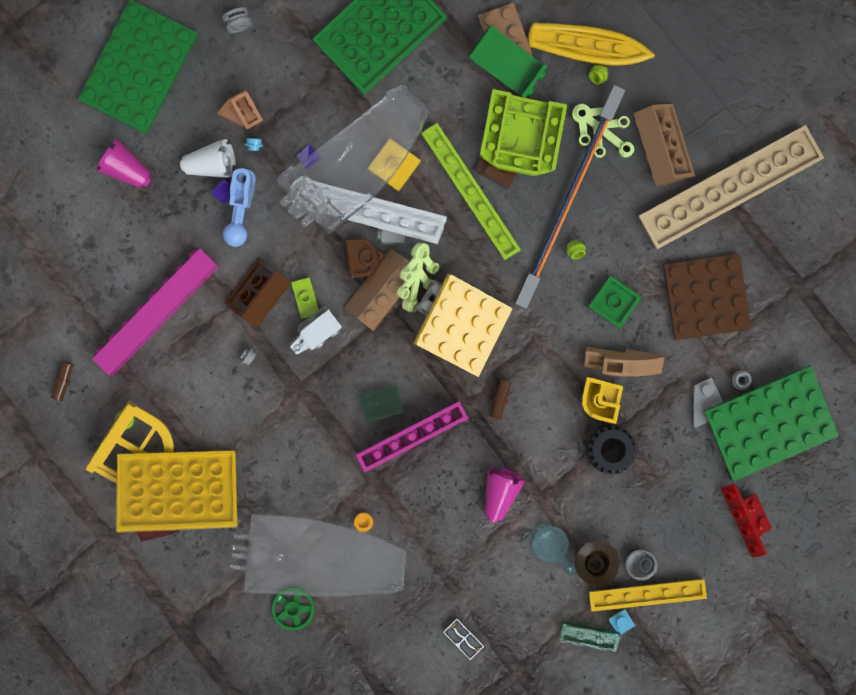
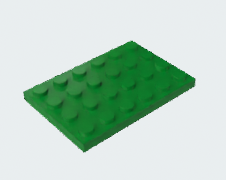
[78,0,198,135]
[312,0,447,96]
[703,365,839,481]

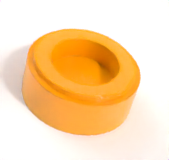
[354,512,373,532]

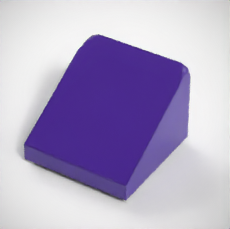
[211,179,231,204]

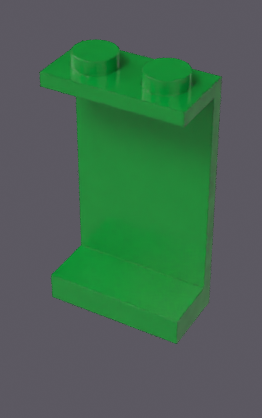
[467,25,547,98]

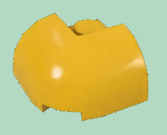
[582,377,623,424]

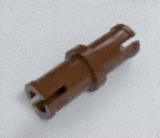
[51,361,74,401]
[489,380,511,420]

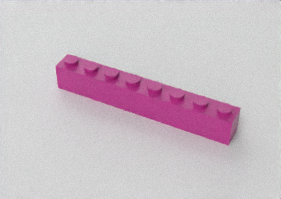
[92,249,219,376]

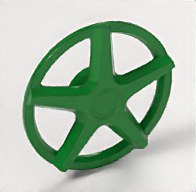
[271,587,315,631]

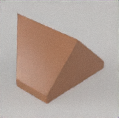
[216,90,263,130]

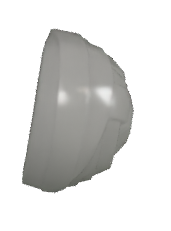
[626,549,658,580]

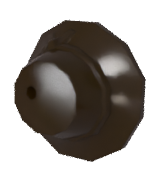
[574,540,620,587]

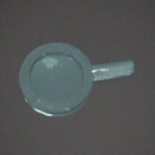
[532,526,576,577]

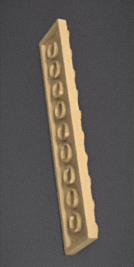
[638,125,824,250]

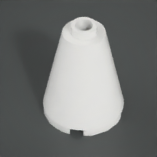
[180,139,236,178]

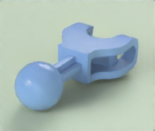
[223,168,256,247]

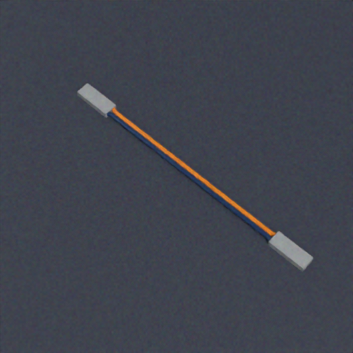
[515,85,625,309]

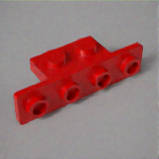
[721,484,772,558]

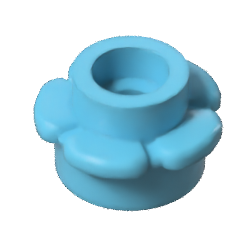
[244,138,263,151]

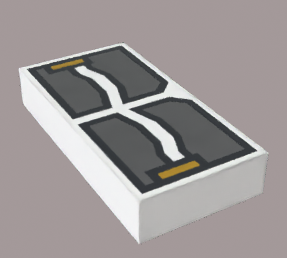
[443,618,484,660]

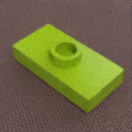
[291,277,319,319]

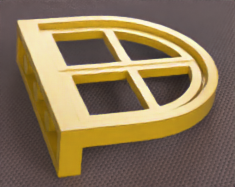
[86,401,174,484]

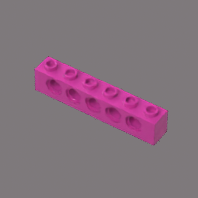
[356,401,468,472]

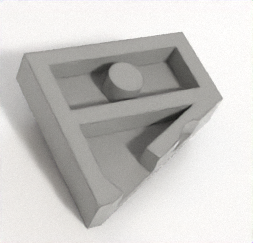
[692,378,723,428]

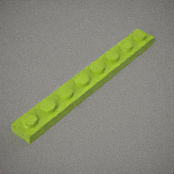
[421,123,521,261]

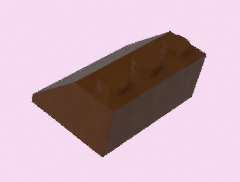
[224,258,291,328]

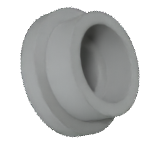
[240,347,257,366]
[732,371,752,390]

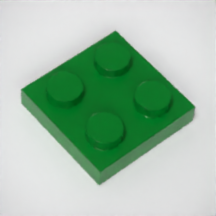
[588,275,642,329]

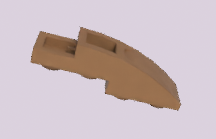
[584,347,665,376]

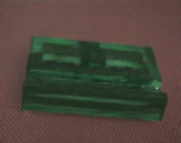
[360,386,404,422]

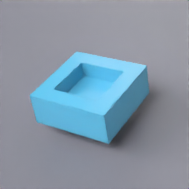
[608,608,635,636]

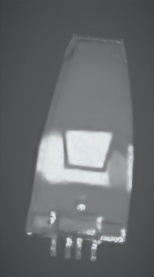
[277,85,430,233]
[231,513,407,596]

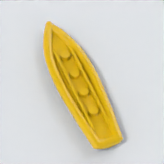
[528,23,655,66]

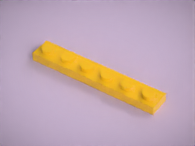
[589,578,707,611]

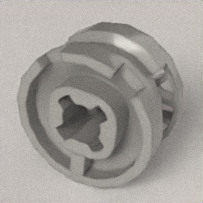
[222,7,253,33]

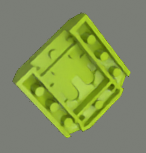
[479,89,567,176]

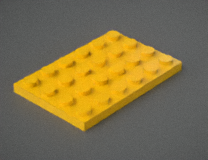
[117,451,237,532]

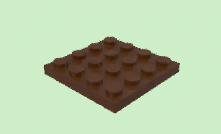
[663,254,752,340]

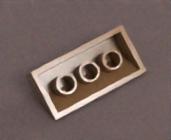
[634,104,695,186]
[344,249,415,332]

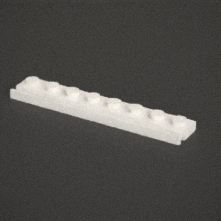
[292,179,447,244]

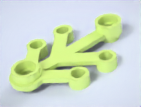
[572,104,634,158]
[397,243,439,312]

